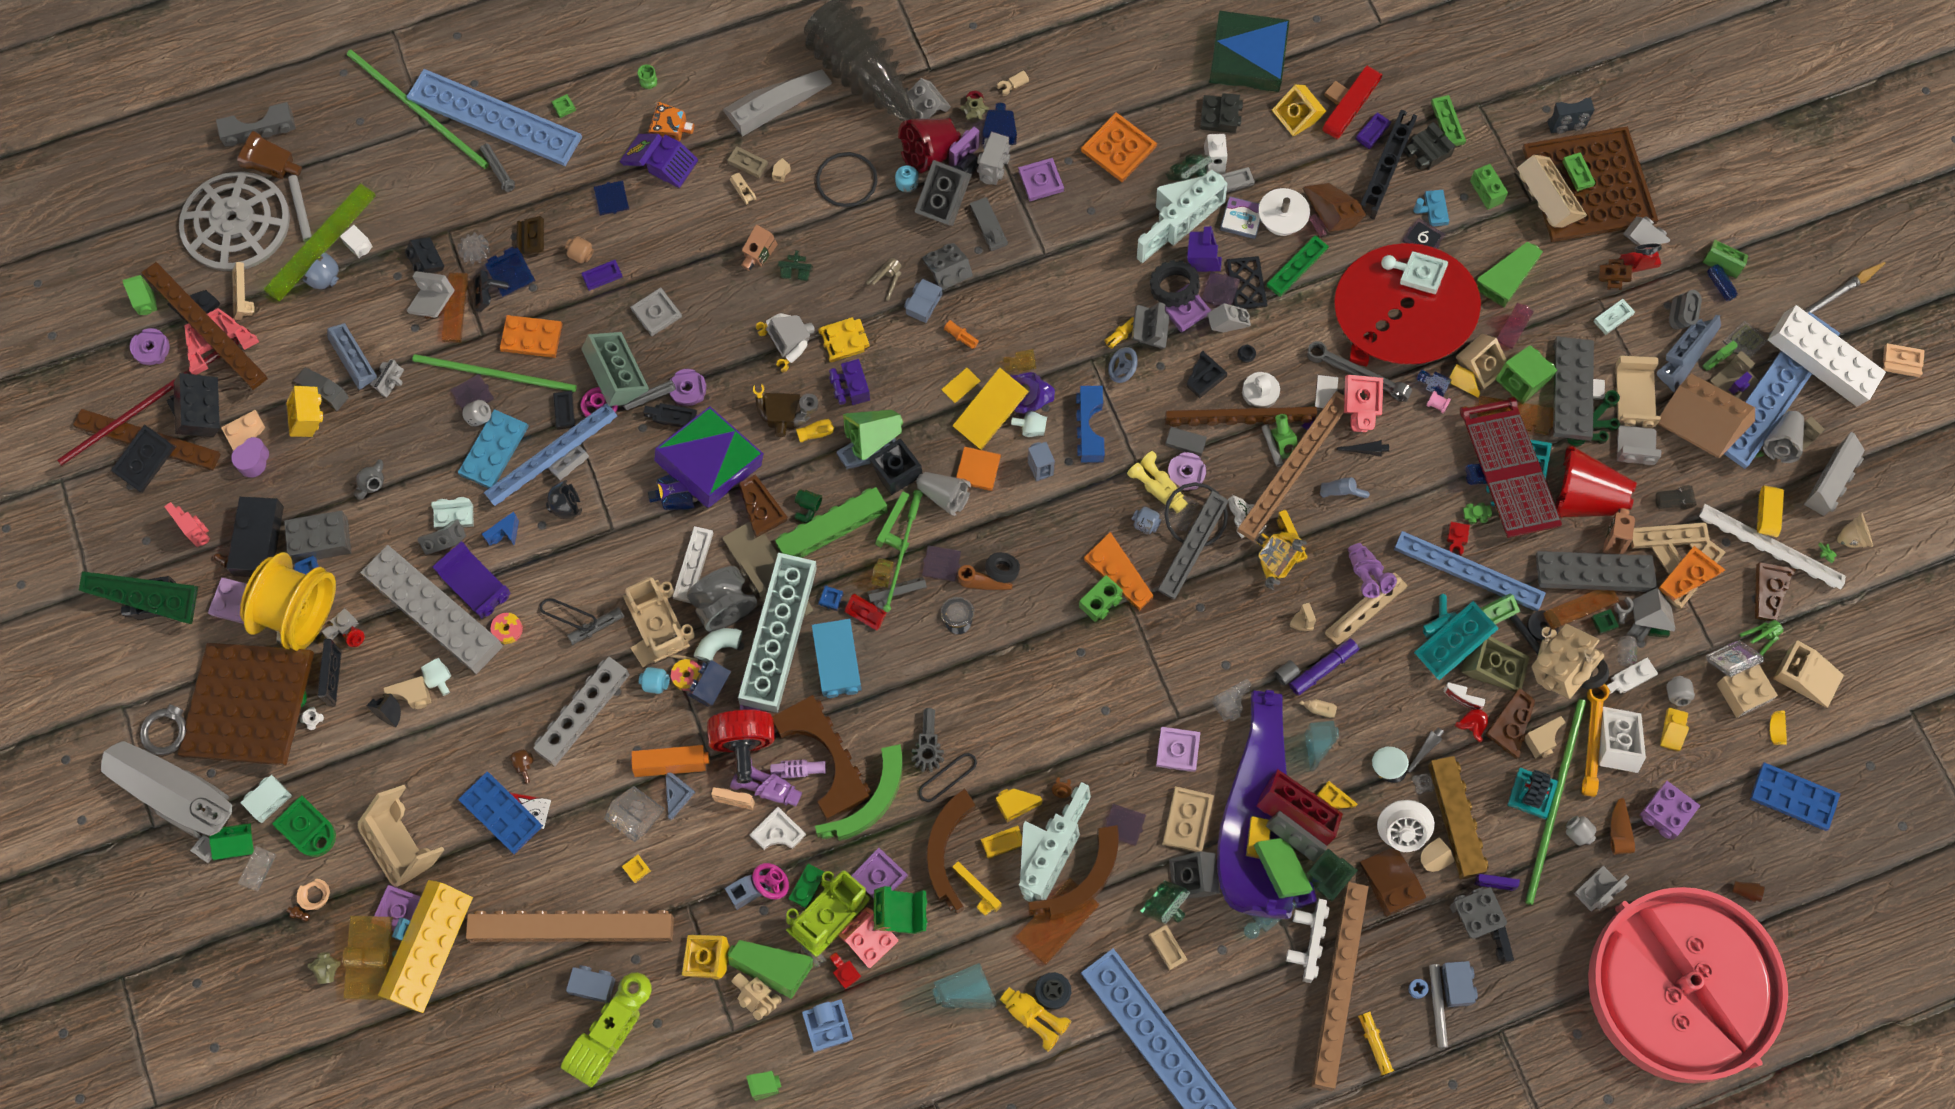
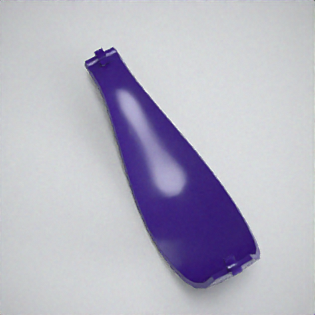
[1217,690,1293,919]

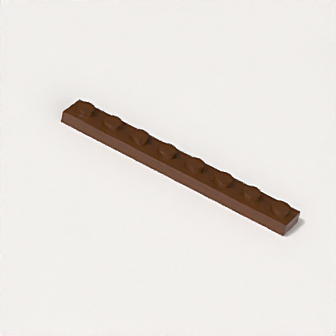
[1165,407,1317,427]
[73,409,221,471]

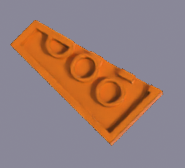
[1084,532,1153,611]

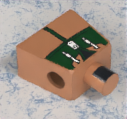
[741,224,778,271]
[1603,508,1635,554]

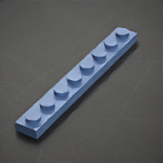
[484,403,617,506]
[1394,531,1546,611]

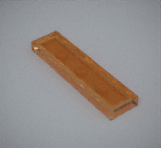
[441,273,468,343]
[1543,590,1620,630]

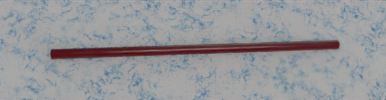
[57,329,252,466]

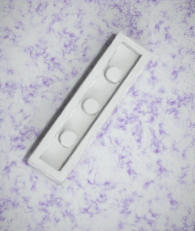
[673,526,713,603]

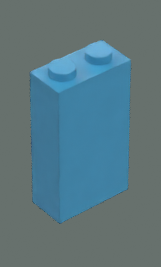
[812,619,862,698]

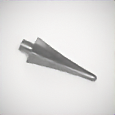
[1407,727,1444,772]

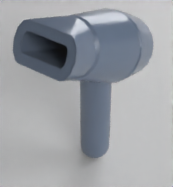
[1320,477,1369,498]

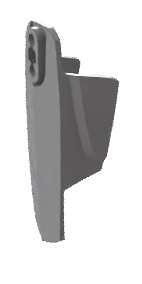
[101,741,232,839]

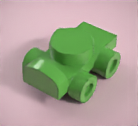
[1463,503,1492,524]

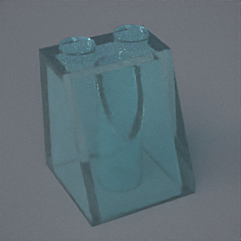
[932,963,996,1009]

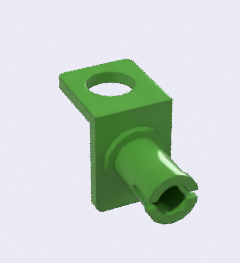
[1271,414,1298,459]

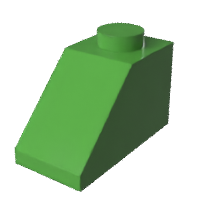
[123,275,158,315]
[746,1071,782,1101]

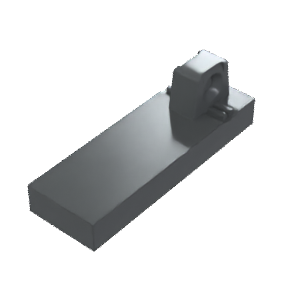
[970,197,1008,251]
[867,577,927,609]

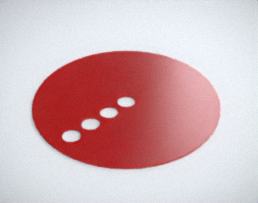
[1335,243,1481,364]

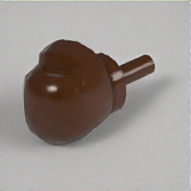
[510,749,533,784]

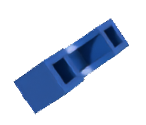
[1076,386,1105,462]

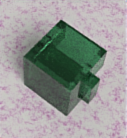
[1306,849,1358,902]

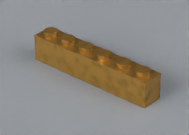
[1428,756,1489,880]

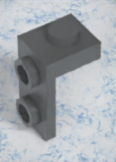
[417,519,466,555]

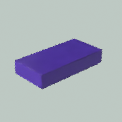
[1355,112,1391,149]
[581,260,623,291]
[1475,874,1520,891]

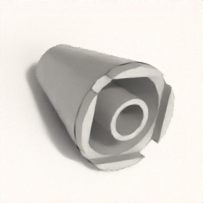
[1763,411,1804,463]
[916,472,971,516]

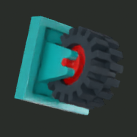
[1507,768,1558,819]

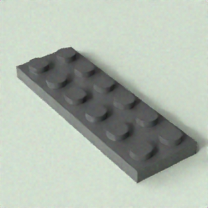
[1553,336,1594,441]
[1536,551,1657,592]

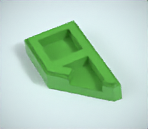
[1702,340,1738,371]

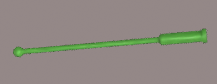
[883,490,923,612]

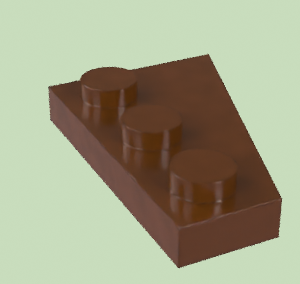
[1485,688,1535,759]

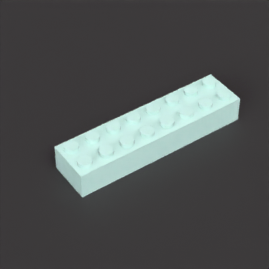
[738,553,817,713]

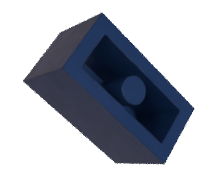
[688,660,731,707]

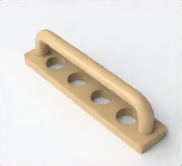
[1325,573,1407,646]

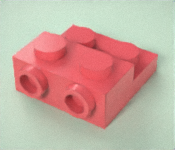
[164,502,210,548]

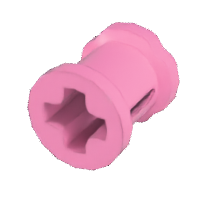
[1426,391,1451,414]

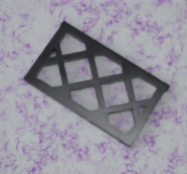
[1226,256,1268,309]

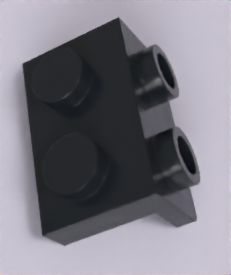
[405,237,445,273]

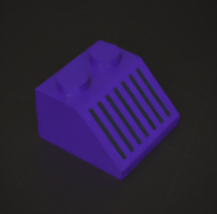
[646,135,698,189]

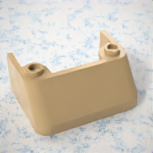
[358,785,444,887]

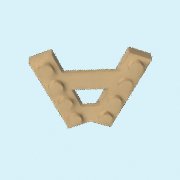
[1631,523,1726,610]

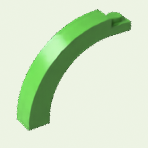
[815,744,903,841]

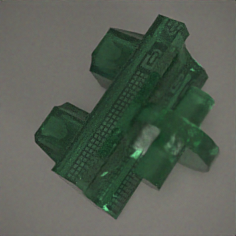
[778,250,814,281]

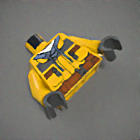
[1256,532,1307,590]

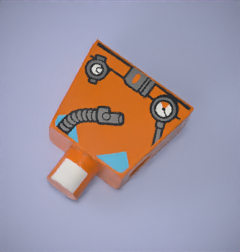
[649,102,694,141]

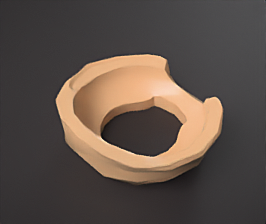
[296,879,330,910]

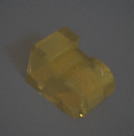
[871,558,894,588]

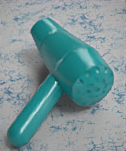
[1423,594,1457,638]

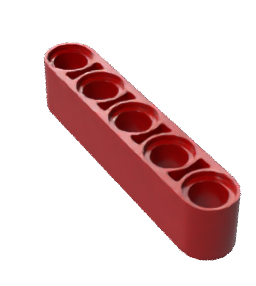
[1322,65,1383,140]

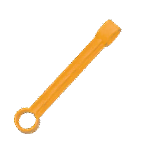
[1581,684,1609,797]

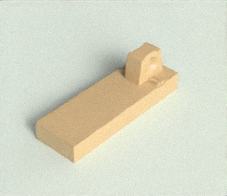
[232,262,254,320]

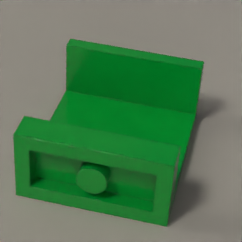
[874,886,928,934]

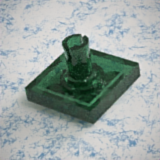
[1140,881,1190,925]

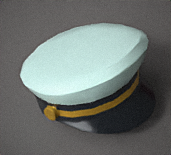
[1372,747,1409,783]

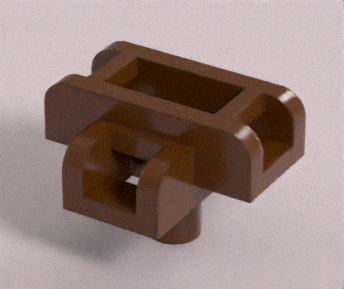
[1599,259,1632,290]

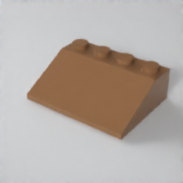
[1658,373,1755,458]

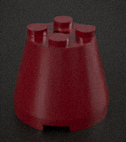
[898,118,961,174]

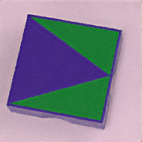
[654,406,764,508]

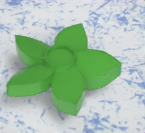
[1818,542,1837,563]

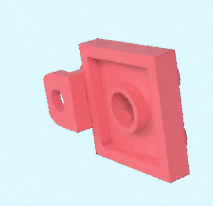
[1344,375,1383,433]

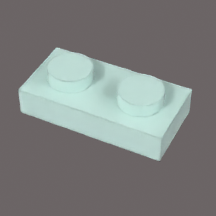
[1593,299,1635,335]

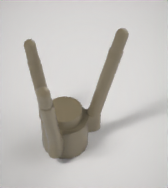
[866,258,902,301]

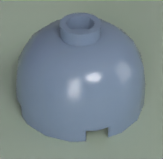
[303,252,339,290]

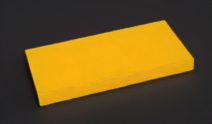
[953,368,1029,450]

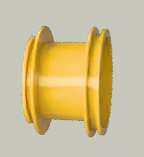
[240,552,336,651]

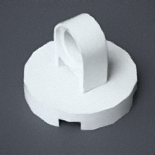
[1242,372,1280,408]

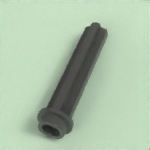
[480,143,515,192]

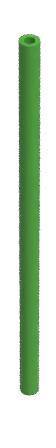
[413,354,577,392]

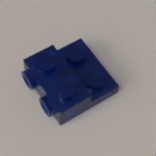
[485,247,536,297]

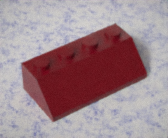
[1257,769,1343,846]

